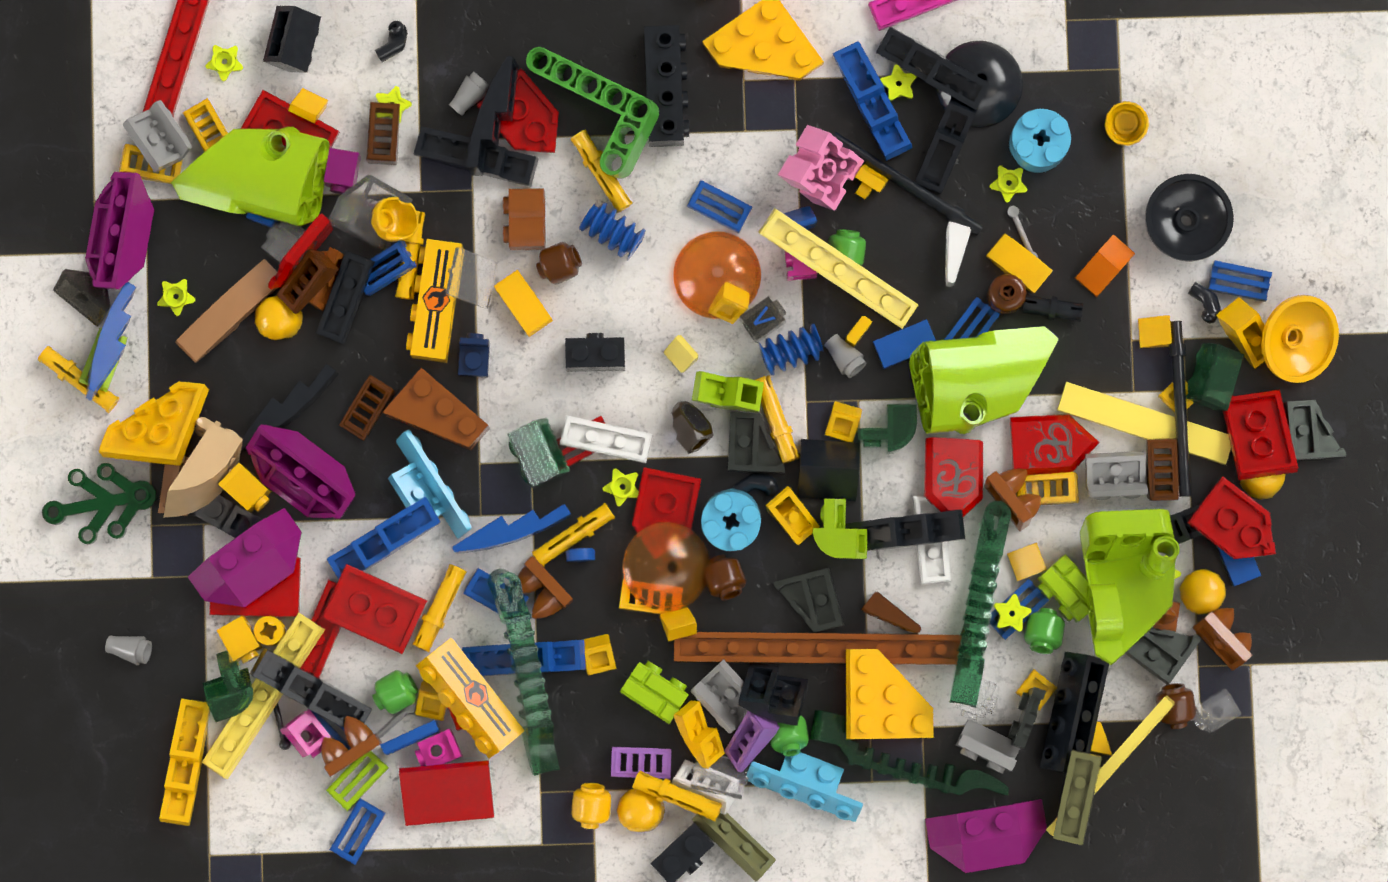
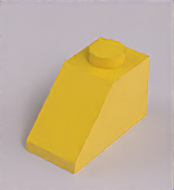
[1216,297,1265,369]
[218,463,271,513]

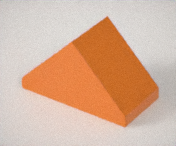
[1075,234,1135,297]

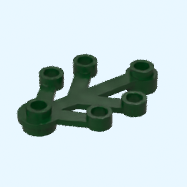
[42,463,156,545]

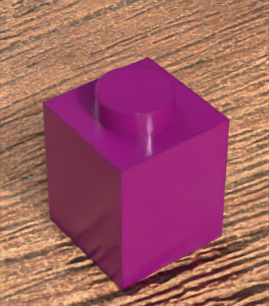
[323,148,361,195]

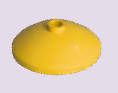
[1261,295,1339,383]

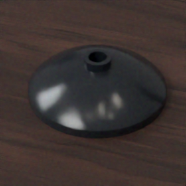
[936,41,1023,127]
[1145,174,1234,262]

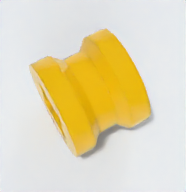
[254,616,286,646]

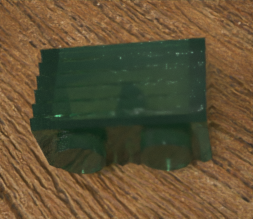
[1186,343,1244,411]
[507,418,570,488]

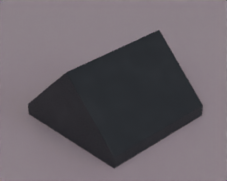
[797,439,860,502]

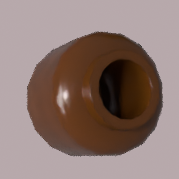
[536,242,582,285]
[987,274,1027,314]
[703,554,746,601]
[1156,683,1196,729]

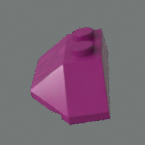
[85,172,154,289]
[246,424,356,519]
[188,508,302,607]
[925,799,1047,873]

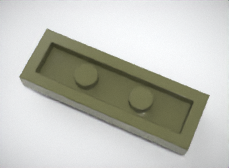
[1053,750,1102,845]
[692,813,776,882]

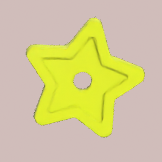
[205,45,243,81]
[880,64,917,101]
[375,86,412,123]
[990,165,1028,202]
[157,279,195,316]
[603,468,639,506]
[994,594,1032,632]

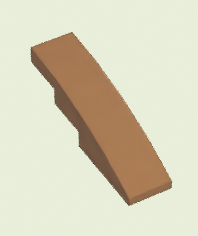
[175,259,279,363]

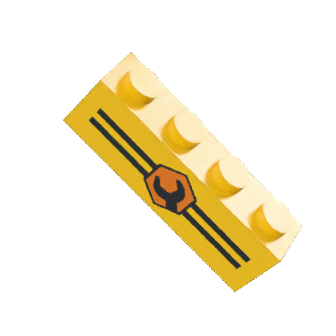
[406,239,463,363]
[415,637,525,759]

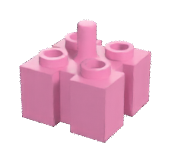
[778,125,864,211]

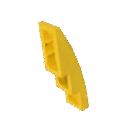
[159,699,211,826]

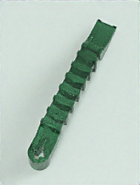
[949,501,1011,708]
[488,568,559,776]
[809,710,1009,796]

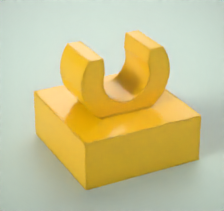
[855,164,889,199]

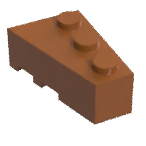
[383,368,490,451]

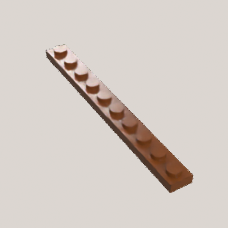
[674,632,971,665]

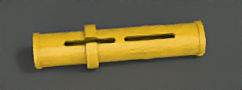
[570,129,633,213]
[395,211,425,300]
[38,346,120,413]
[755,375,800,464]
[532,503,615,566]
[412,564,467,653]
[632,770,722,822]

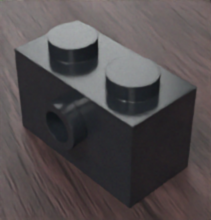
[263,6,321,73]
[565,333,625,372]
[650,823,715,882]

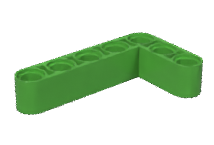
[526,47,659,179]

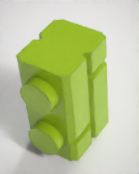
[1037,554,1088,623]
[620,661,689,725]

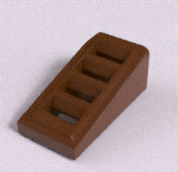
[366,102,400,165]
[277,249,338,314]
[339,375,396,441]
[1147,438,1179,501]
[861,591,921,634]

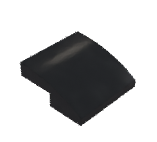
[739,663,808,726]

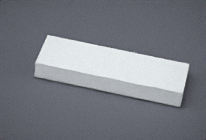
[560,415,652,463]
[913,495,951,584]

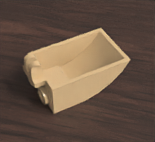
[163,417,243,518]

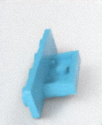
[388,429,472,539]
[745,752,863,822]

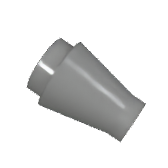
[449,71,490,115]
[824,334,866,378]
[105,635,152,665]

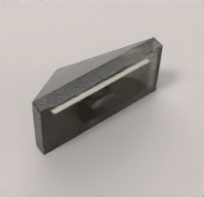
[53,269,111,327]

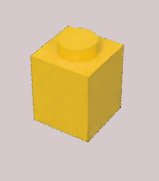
[216,616,263,664]

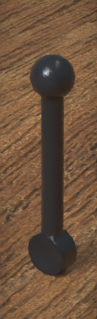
[274,703,291,750]

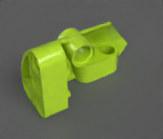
[171,127,329,226]
[909,326,1058,434]
[1080,509,1180,665]

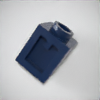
[458,333,490,378]

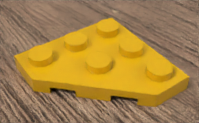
[702,0,824,81]
[98,381,209,466]
[846,649,934,739]

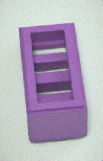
[724,711,780,772]
[611,747,671,779]

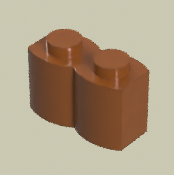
[503,188,546,250]

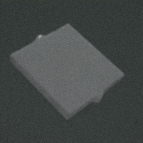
[445,247,498,309]
[690,756,749,799]

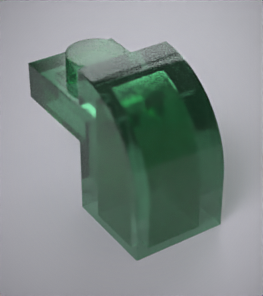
[857,404,917,454]
[203,650,253,722]

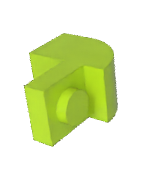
[691,371,764,412]
[813,499,867,559]

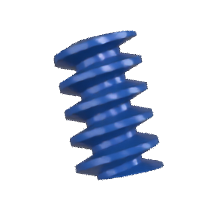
[579,202,646,261]
[758,323,823,375]

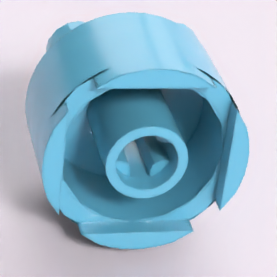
[1009,109,1071,173]
[701,489,761,551]

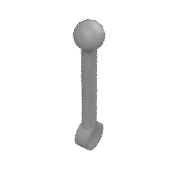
[1007,206,1038,258]
[377,703,416,738]

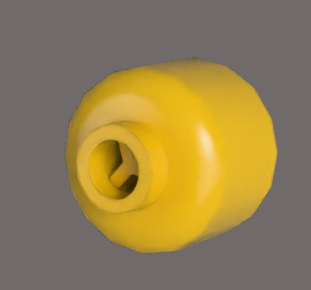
[571,783,611,829]

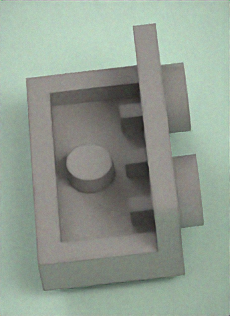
[123,100,192,172]
[1085,451,1148,500]
[691,660,748,734]
[956,720,1020,774]

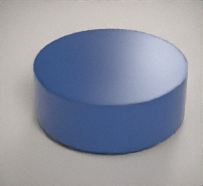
[565,548,596,562]

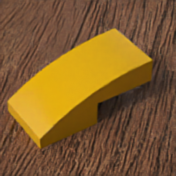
[986,234,1053,293]
[494,270,553,337]
[673,700,725,769]

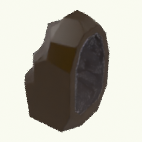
[671,401,714,454]

